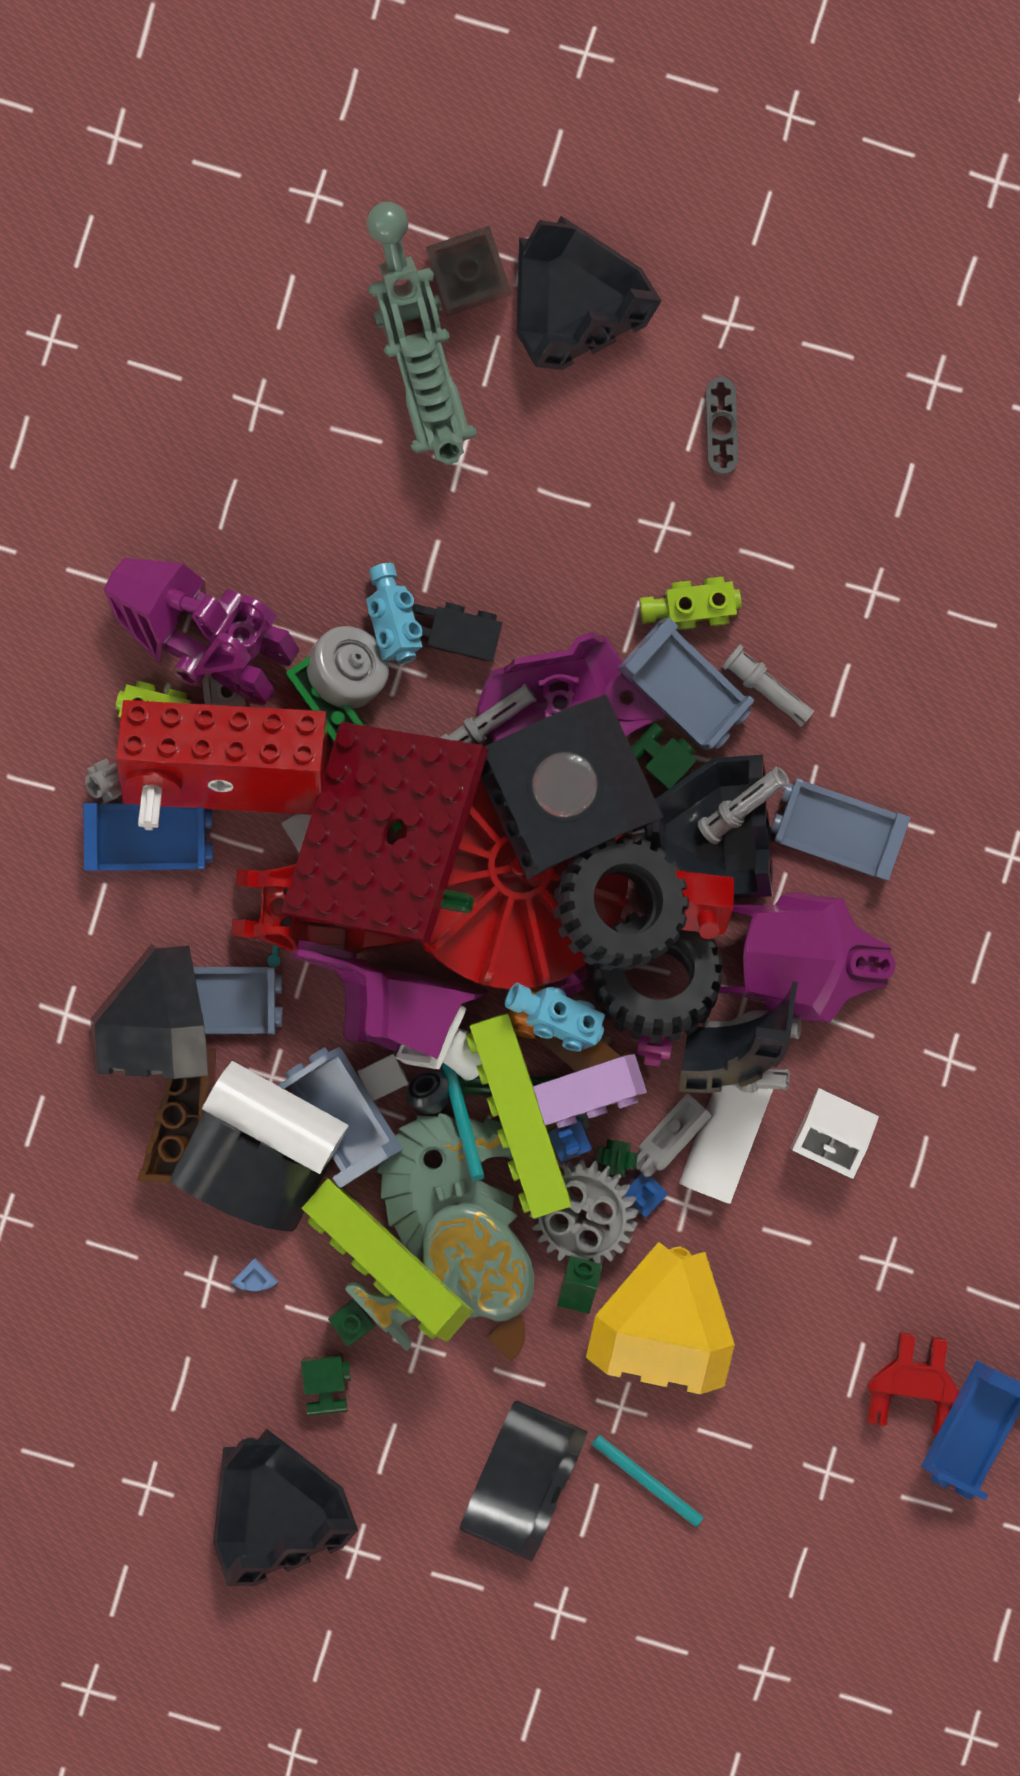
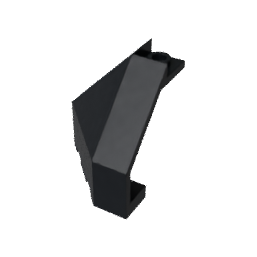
[516,216,662,370]
[644,754,773,899]
[90,944,208,1079]
[213,1428,358,1586]

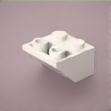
[790,1088,879,1179]

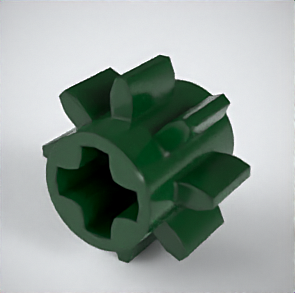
[595,1139,638,1176]

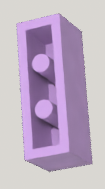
[533,1054,647,1129]

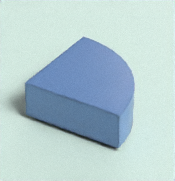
[231,1258,278,1291]

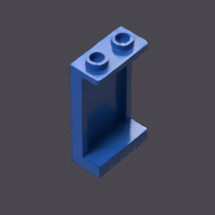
[83,803,213,871]
[921,1360,1020,1501]

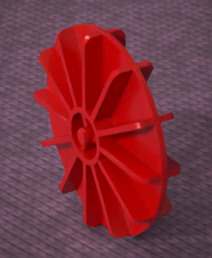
[397,755,629,989]

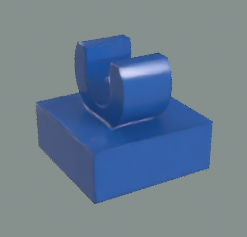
[548,1118,592,1162]
[625,1173,668,1218]

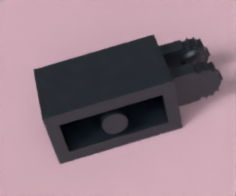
[411,602,503,663]

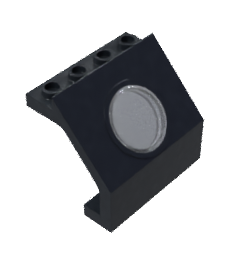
[480,694,663,880]

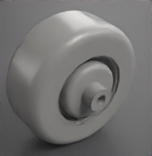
[306,626,389,709]

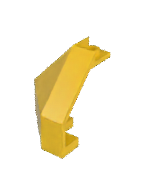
[586,1242,735,1394]

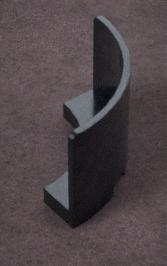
[679,981,798,1093]
[170,1112,330,1232]
[460,1401,588,1562]

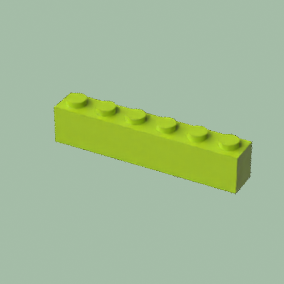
[466,1012,572,1219]
[301,1178,474,1342]

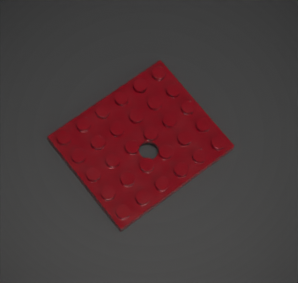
[281,722,489,944]

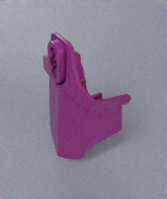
[477,632,667,742]
[719,892,895,1023]
[291,940,489,1059]

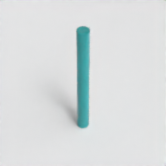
[441,1062,484,1181]
[591,1434,704,1527]

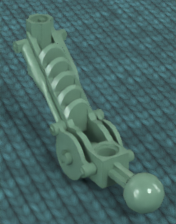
[366,201,477,465]

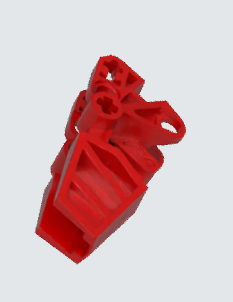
[231,864,416,954]

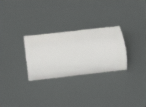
[202,1061,349,1174]
[679,1085,773,1204]

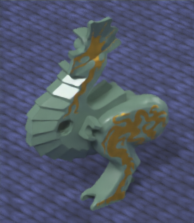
[345,1112,590,1351]

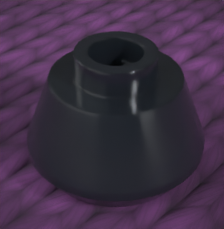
[406,1071,449,1115]

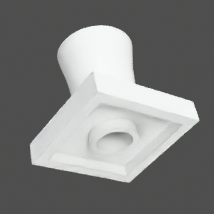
[395,1006,482,1081]

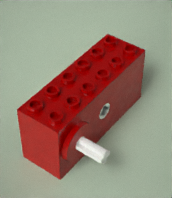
[116,700,329,830]

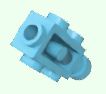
[366,563,422,664]
[505,983,605,1052]

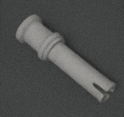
[721,644,815,727]
[441,683,537,745]
[698,766,789,844]

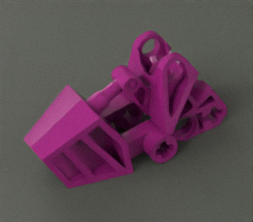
[103,558,300,705]

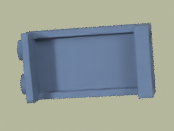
[617,617,754,750]
[770,778,911,881]
[193,967,283,1034]
[278,1047,403,1189]

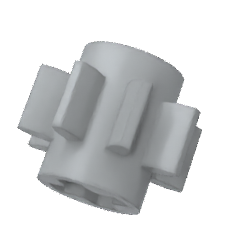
[85,758,122,803]

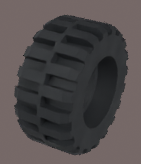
[553,836,689,971]
[593,909,723,1043]

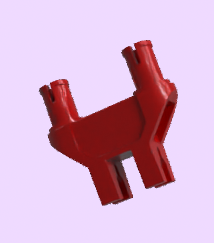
[866,1331,960,1434]

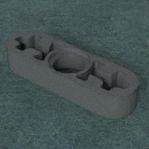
[705,377,738,475]

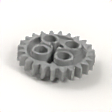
[529,1159,638,1264]

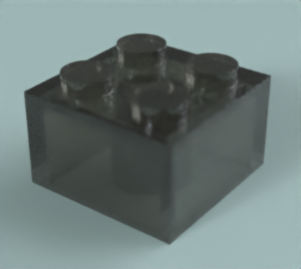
[426,226,511,316]

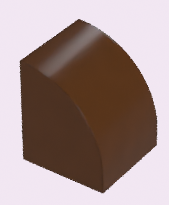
[487,1313,525,1362]

